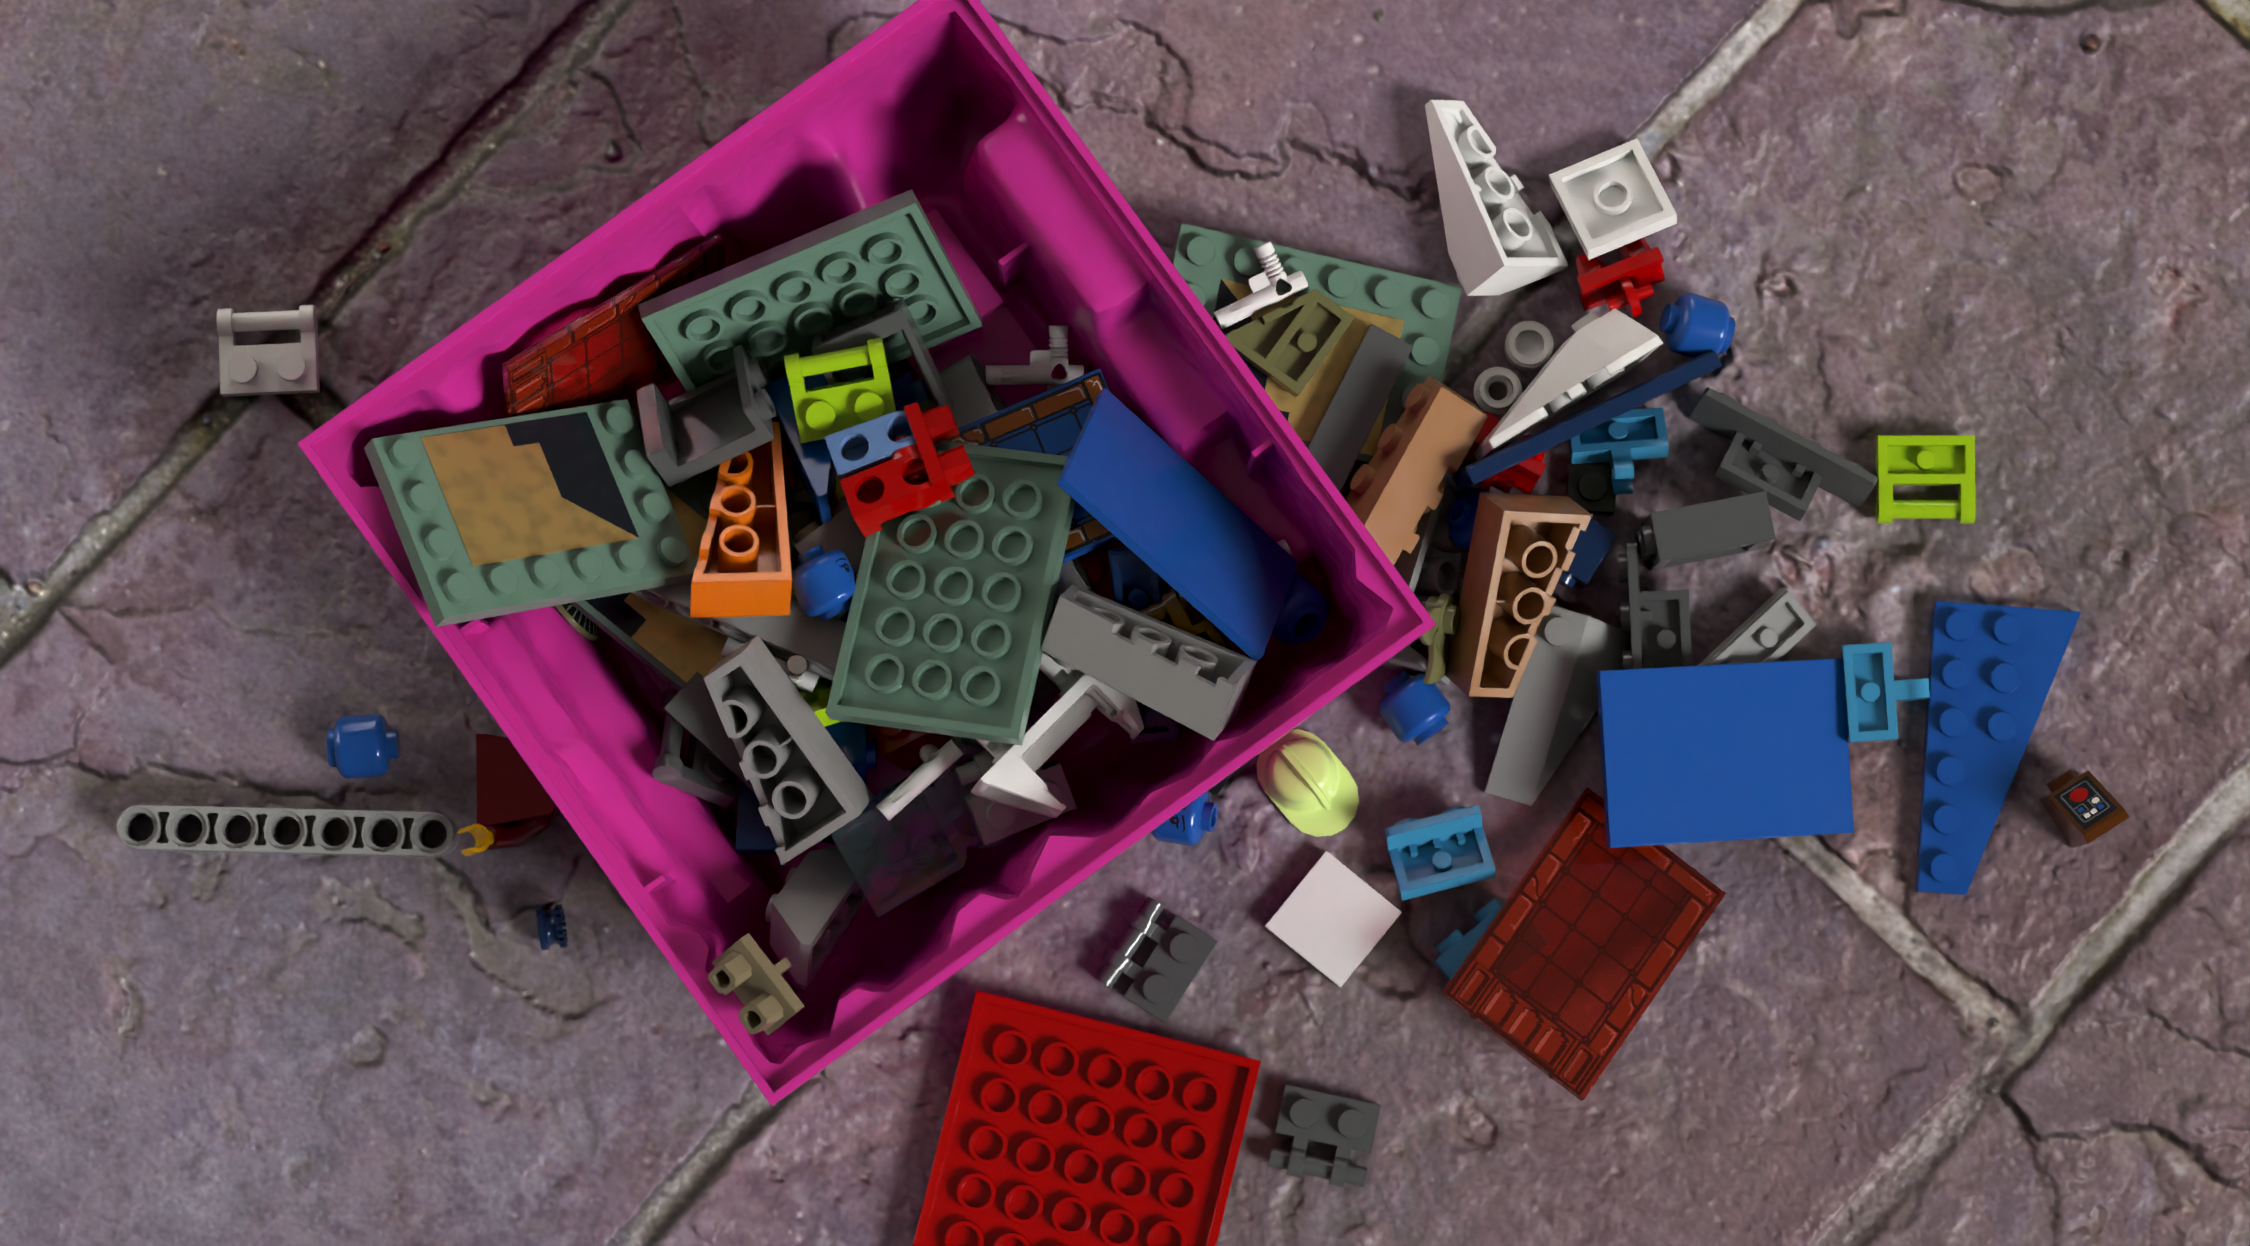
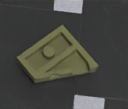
[1225,289,1355,397]

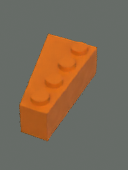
[690,422,792,618]

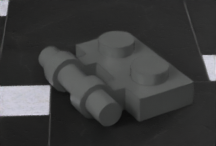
[1096,896,1218,1023]
[1268,1084,1381,1187]

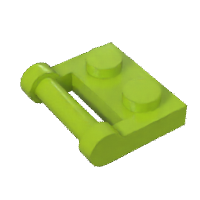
[784,337,896,443]
[1875,435,1976,524]

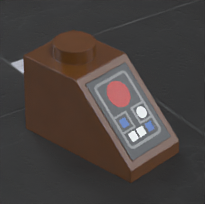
[2039,769,2129,848]

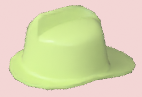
[1256,729,1359,837]

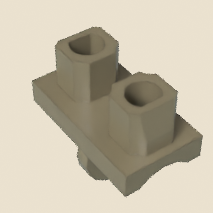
[708,933,805,1035]

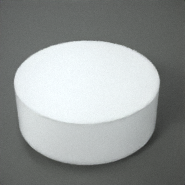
[1504,321,1554,371]

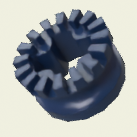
[536,904,568,951]

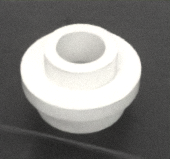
[1473,367,1522,416]

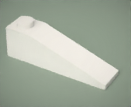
[1425,100,1568,296]
[1473,308,1663,461]

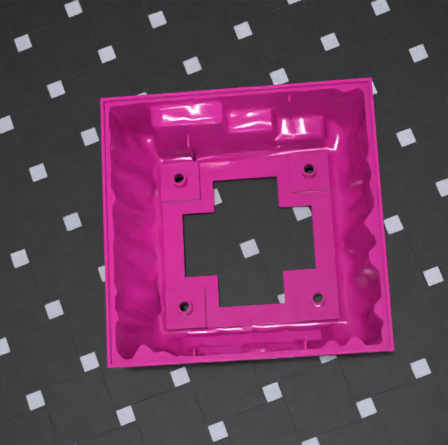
[297,0,1436,1106]

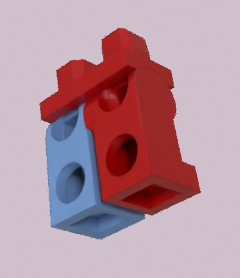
[824,402,975,537]

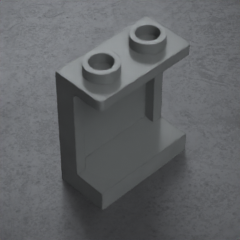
[636,344,776,487]

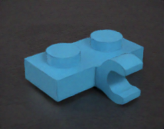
[1567,408,1669,495]
[1841,642,1930,743]

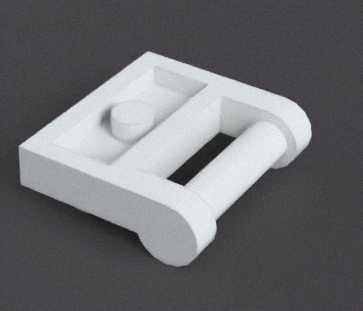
[217,305,320,397]

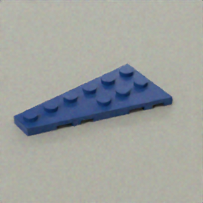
[1915,601,2081,895]

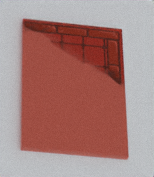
[502,233,725,418]
[1440,787,1726,1101]

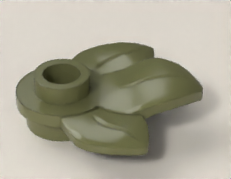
[1419,593,1461,685]

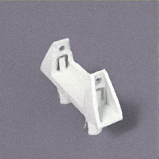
[971,652,1144,818]

